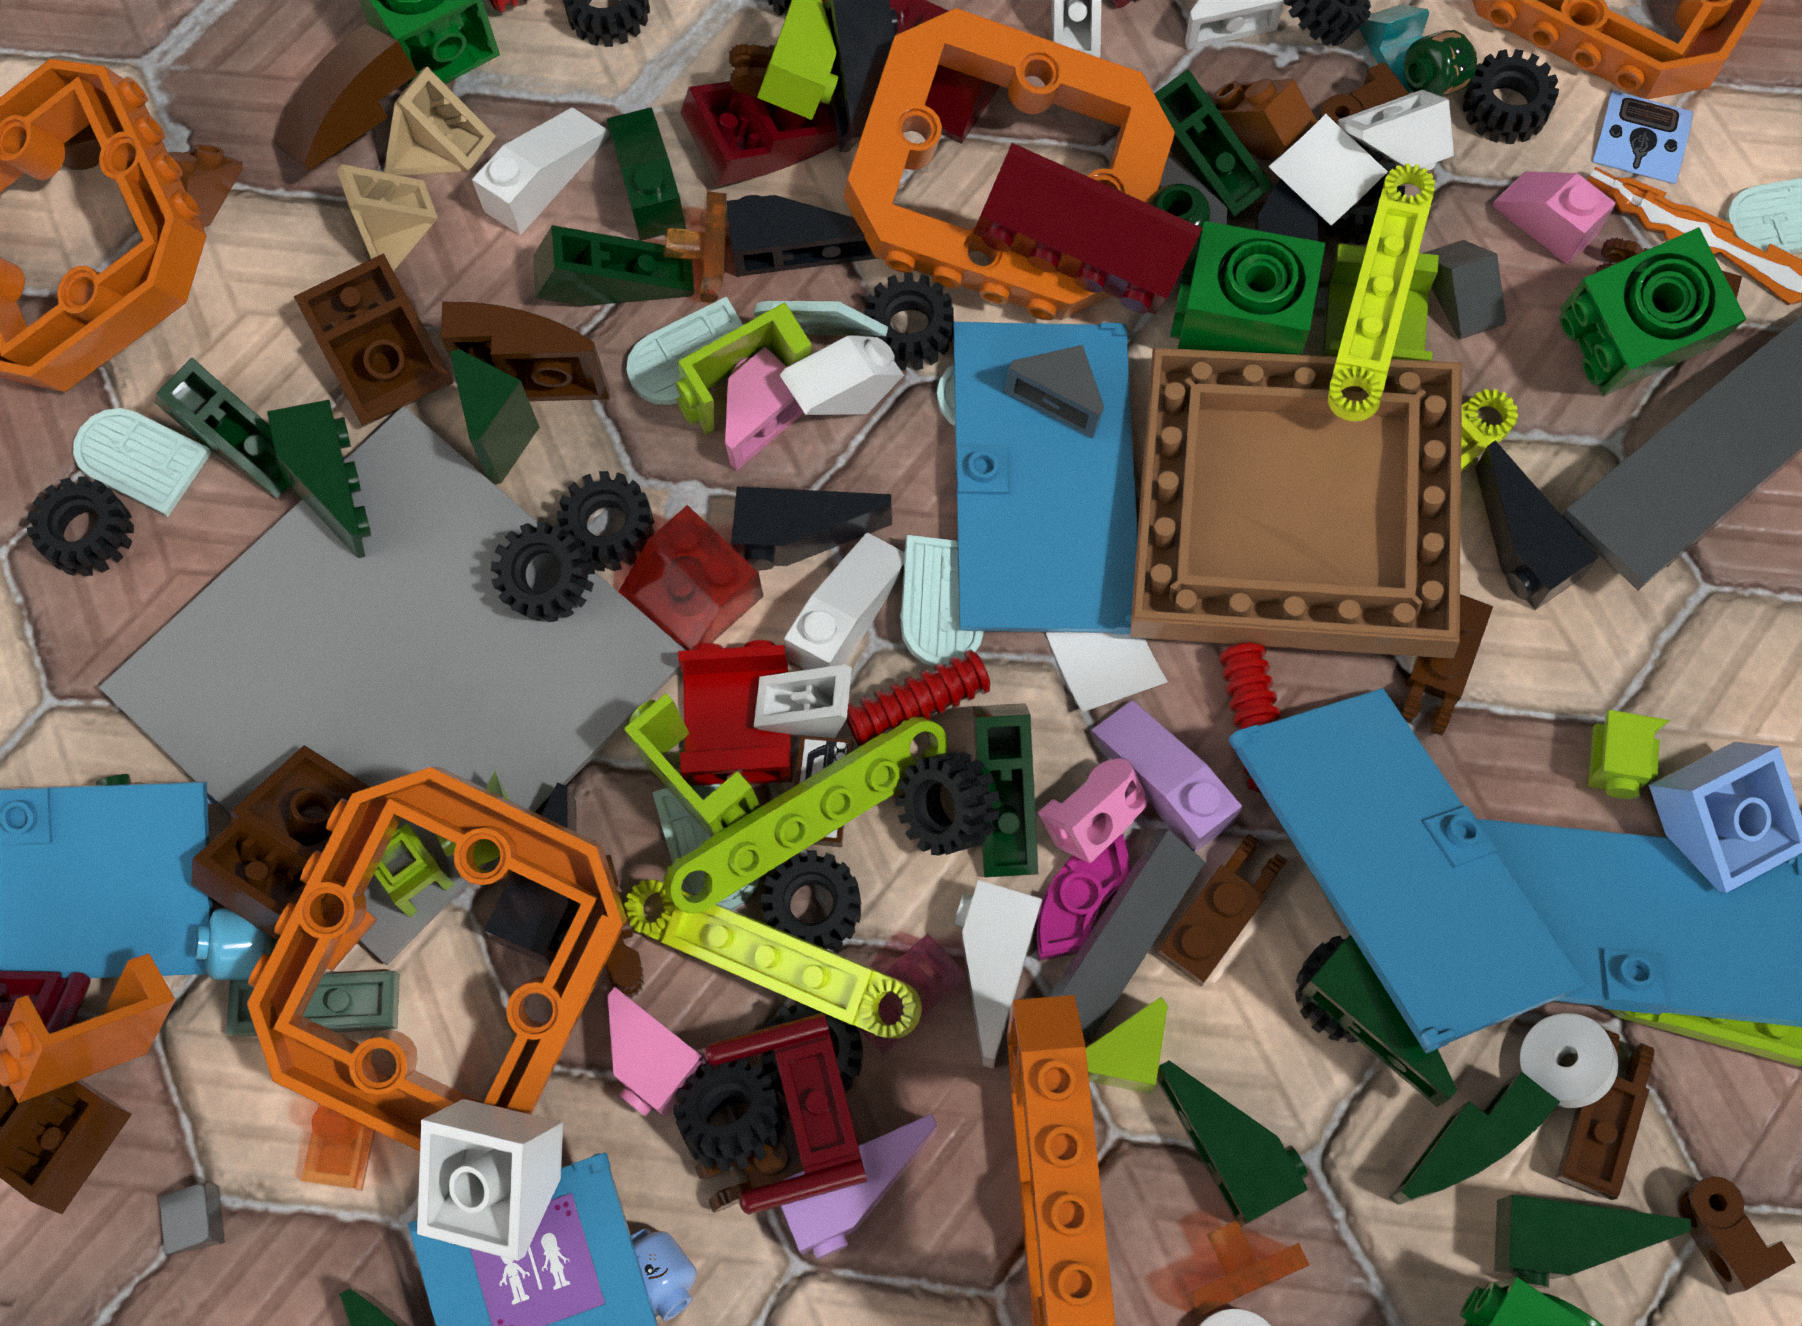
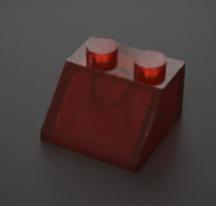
[618,505,764,650]

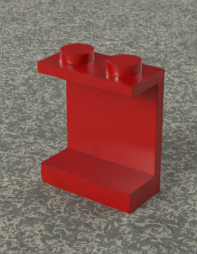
[678,640,793,786]

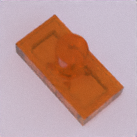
[664,191,727,303]
[301,1103,375,1191]
[1186,1220,1309,1317]

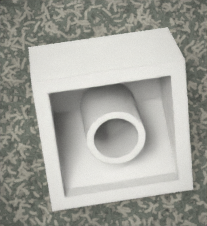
[417,1099,563,1261]

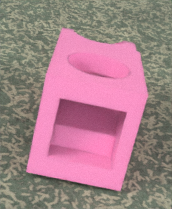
[1038,758,1148,863]

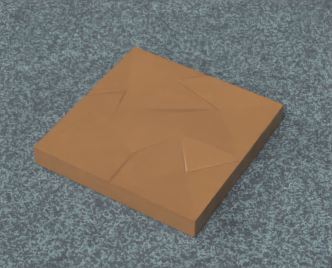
[1131,348,1462,659]

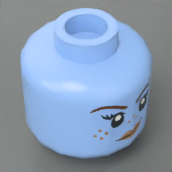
[631,1229,697,1321]

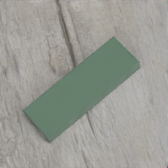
[226,971,400,1037]

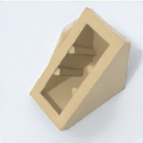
[384,67,496,176]
[337,164,438,271]

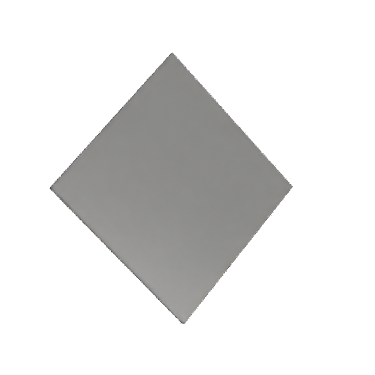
[99,406,685,965]

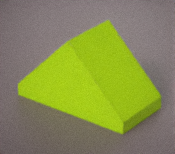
[1086,996,1168,1094]

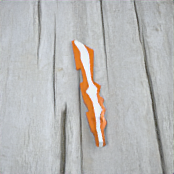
[1587,167,1802,305]

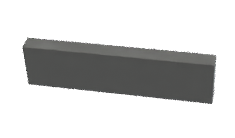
[1049,828,1205,1043]

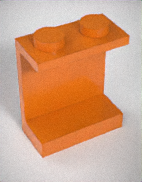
[0,953,175,1103]

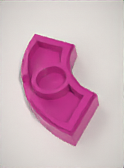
[1036,833,1132,961]

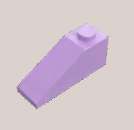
[1091,700,1242,853]
[781,1114,937,1260]

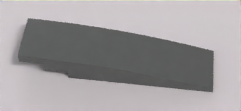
[1562,315,1802,591]

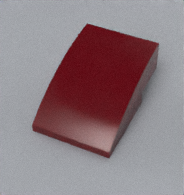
[680,81,838,186]

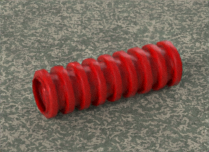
[1219,642,1281,793]
[846,649,991,746]

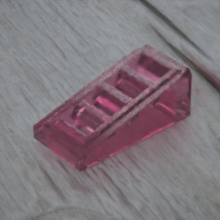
[856,933,965,1055]

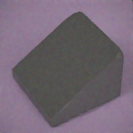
[160,1182,225,1256]

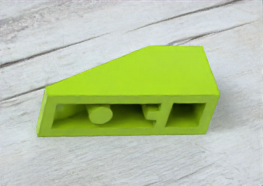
[757,0,839,120]

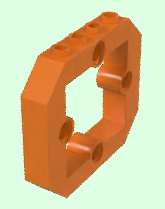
[1472,0,1764,99]
[843,8,1175,320]
[0,59,207,392]
[247,767,627,1152]
[1007,995,1115,1326]

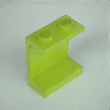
[1323,244,1439,361]
[675,302,812,435]
[623,693,761,837]

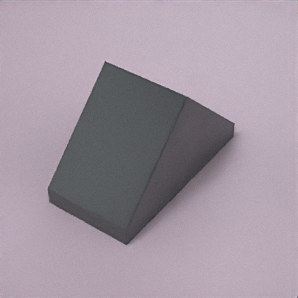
[1424,240,1506,340]
[1004,345,1104,438]

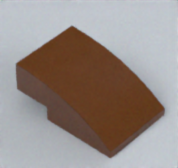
[274,23,418,171]
[293,253,453,427]
[440,301,610,402]
[191,745,370,941]
[0,1029,132,1214]

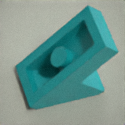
[1358,4,1430,93]

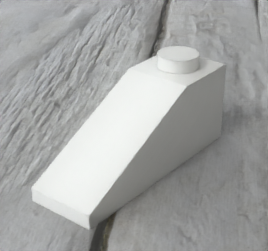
[472,107,610,235]
[784,532,905,670]
[954,880,1042,1069]

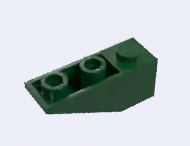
[267,400,371,558]

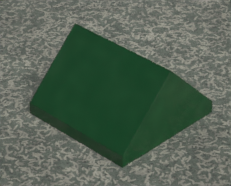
[450,349,540,485]

